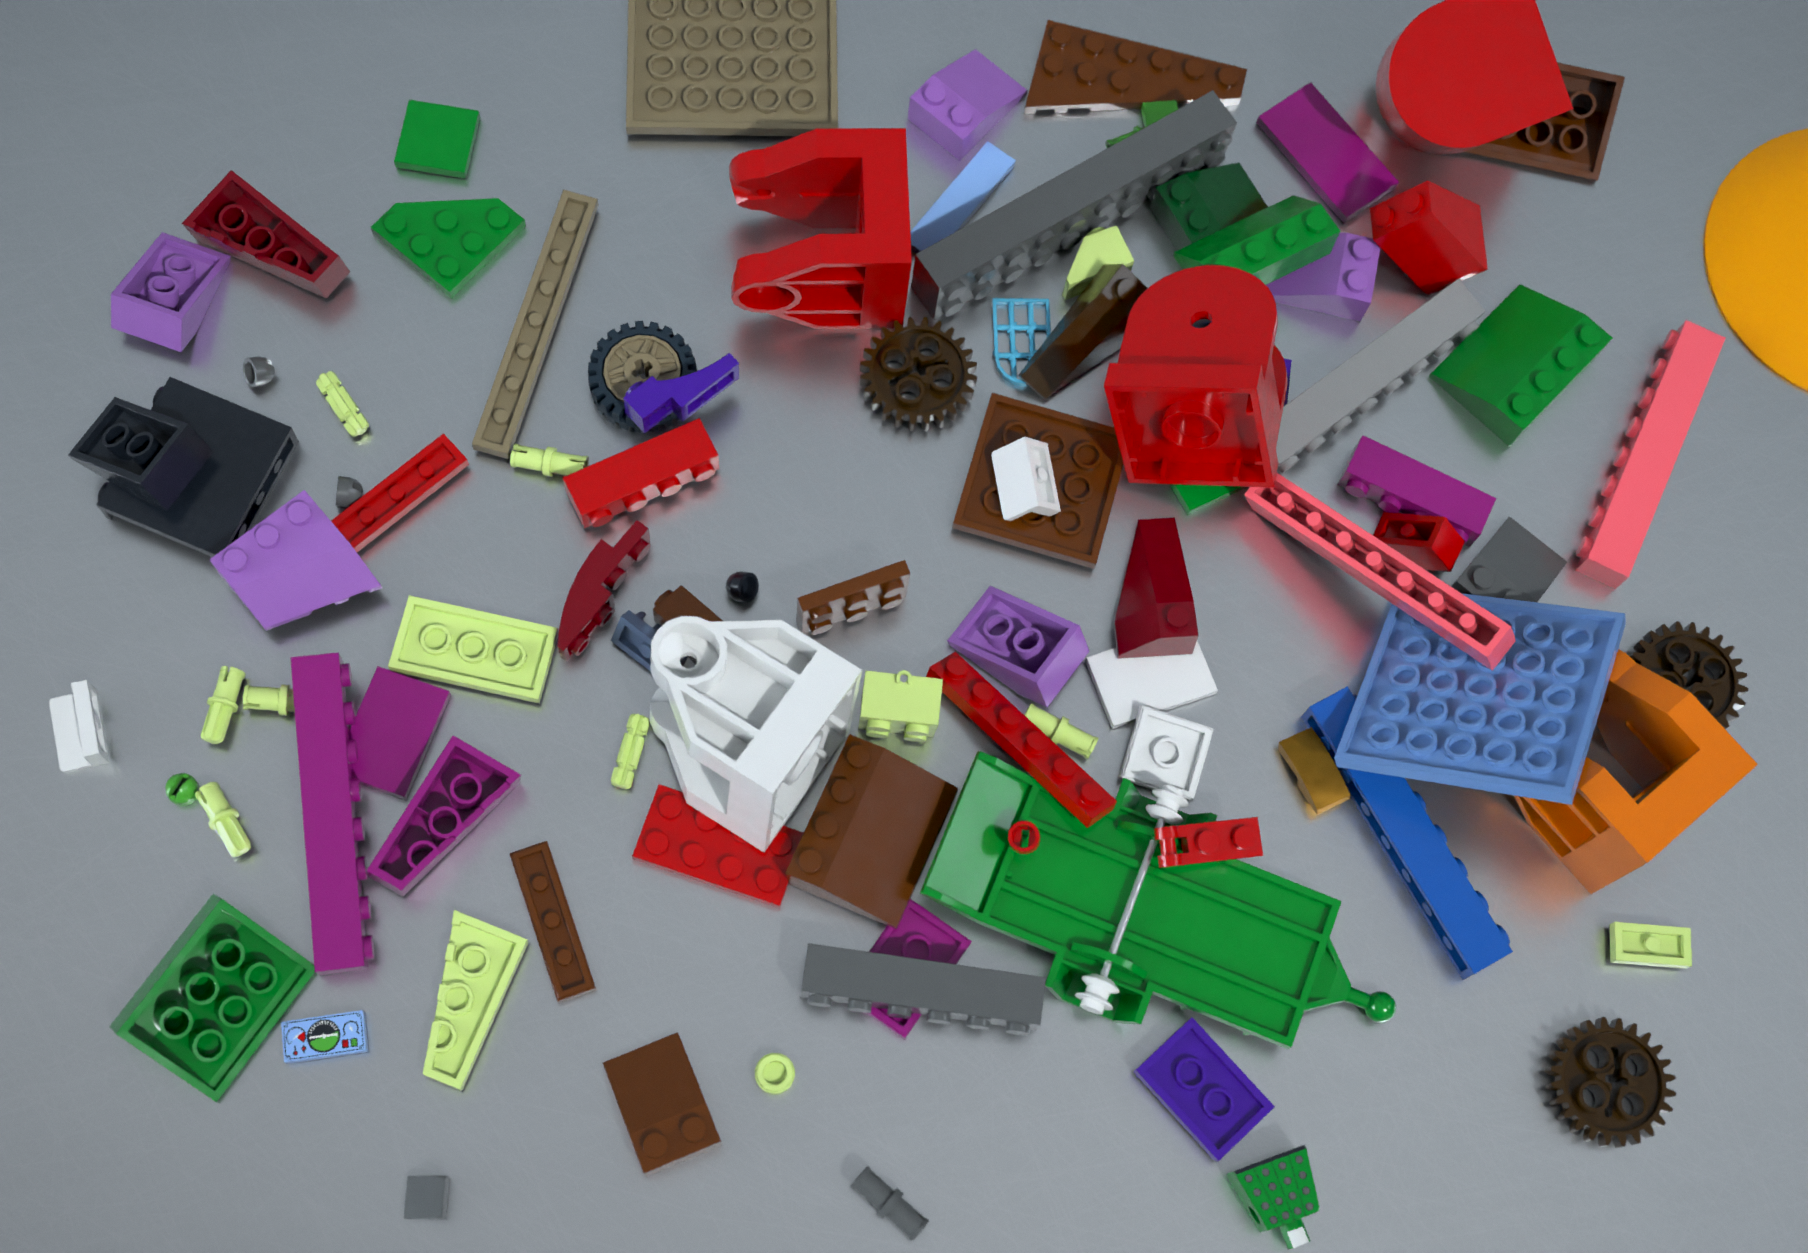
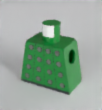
[1227,1145,1320,1250]

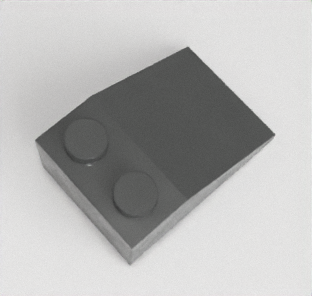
[1451,516,1567,602]

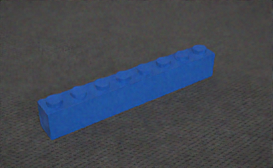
[1301,686,1513,980]

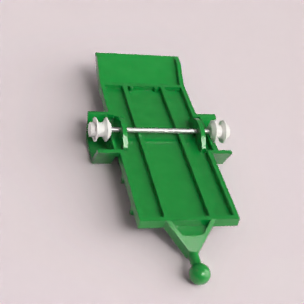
[920,751,1396,1050]

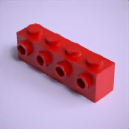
[563,418,719,529]

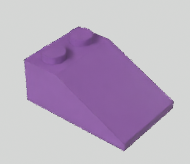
[907,49,1028,161]
[111,232,231,352]
[1266,233,1380,322]
[947,586,1089,707]

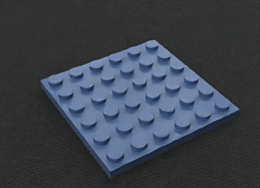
[1334,593,1626,805]

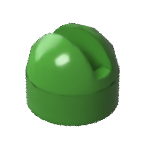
[165,773,200,806]

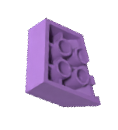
[209,490,382,631]

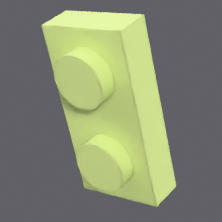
[1609,922,1692,969]

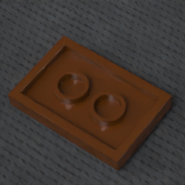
[796,560,911,635]

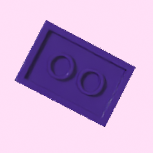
[1133,1017,1275,1162]

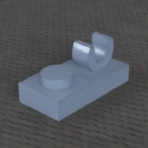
[610,610,688,671]

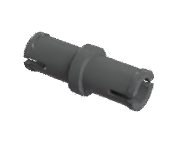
[851,1166,929,1241]

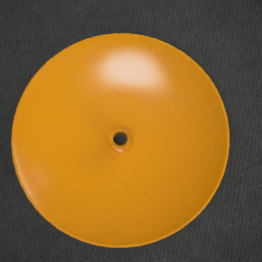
[1704,128,1808,392]

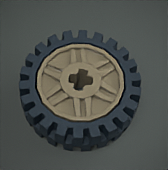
[588,321,697,433]

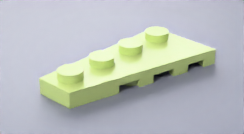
[423,910,529,1091]

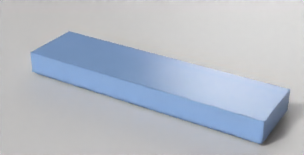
[910,141,1016,254]

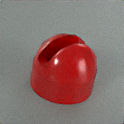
[1008,821,1040,854]

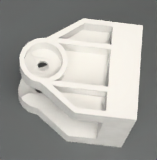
[650,616,862,852]

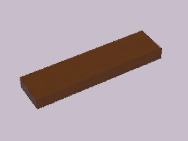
[509,841,596,1003]

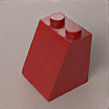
[1370,180,1488,295]

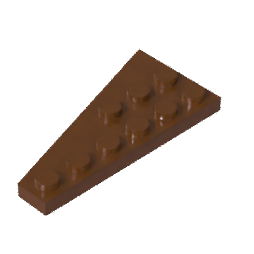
[1024,20,1247,114]

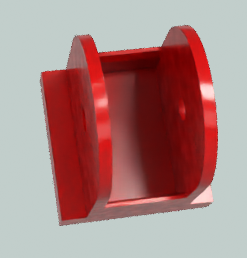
[1104,265,1288,487]

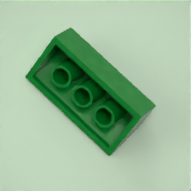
[1173,195,1340,285]

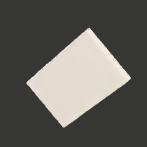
[1085,641,1218,729]

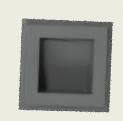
[404,1175,450,1220]

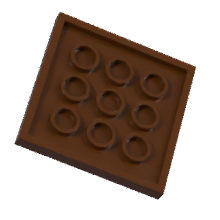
[952,393,1123,569]

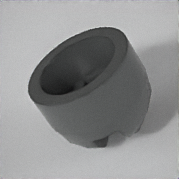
[243,356,275,387]
[335,476,363,507]

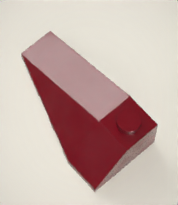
[1114,517,1199,659]

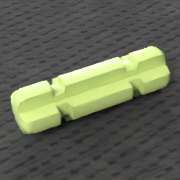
[316,371,369,437]
[611,714,650,789]

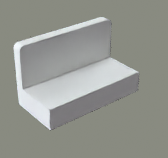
[991,437,1061,521]
[49,680,110,773]

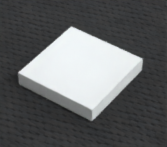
[1118,705,1214,802]

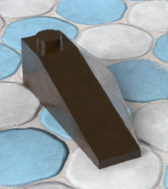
[1018,264,1148,399]

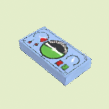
[281,1010,368,1064]

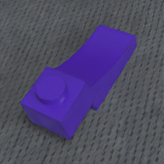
[623,353,739,434]

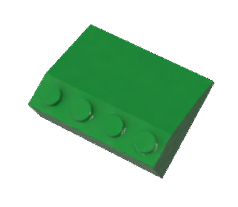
[1429,284,1613,447]
[109,894,315,1102]

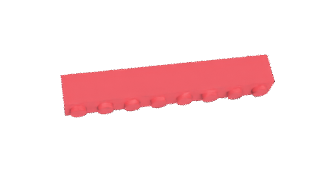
[1575,320,1726,589]
[1244,473,1516,671]

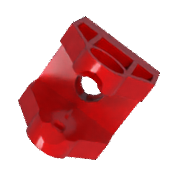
[729,128,912,329]

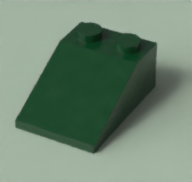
[1149,162,1268,251]

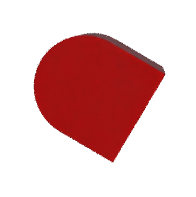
[1376,0,1573,155]

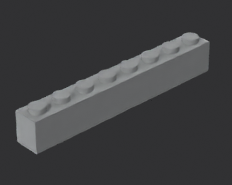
[1276,279,1486,473]

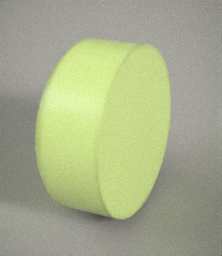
[755,1053,795,1095]

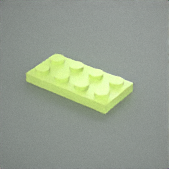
[388,595,559,703]

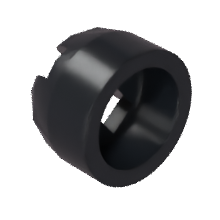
[725,571,759,603]

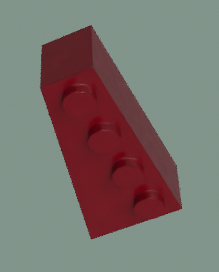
[182,170,350,298]

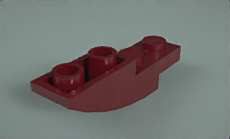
[558,520,651,662]

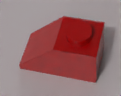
[1373,512,1465,572]

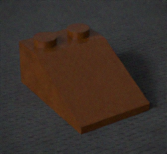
[603,1032,722,1177]

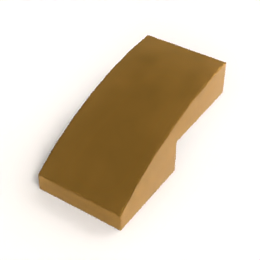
[1278,727,1350,814]

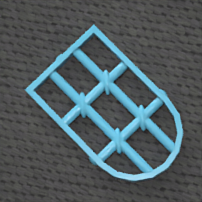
[992,298,1051,387]

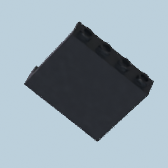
[96,377,299,558]

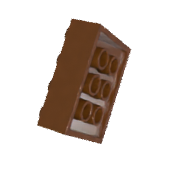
[1464,62,1625,181]
[785,734,958,929]

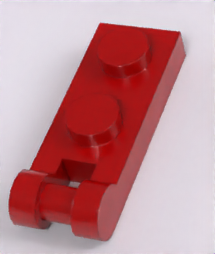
[1154,817,1263,868]

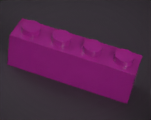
[1337,435,1496,547]

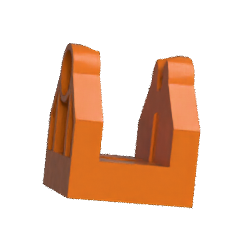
[1514,649,1758,894]

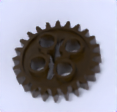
[859,317,977,431]
[1629,621,1749,729]
[1545,1017,1676,1148]

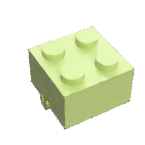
[858,670,943,742]

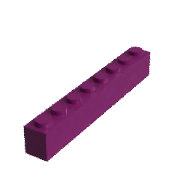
[290,652,375,975]

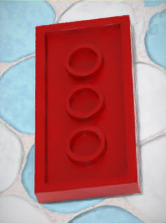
[632,784,804,908]

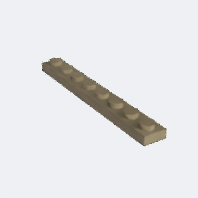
[472,189,599,459]

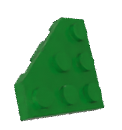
[371,198,526,299]

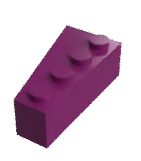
[367,735,521,897]

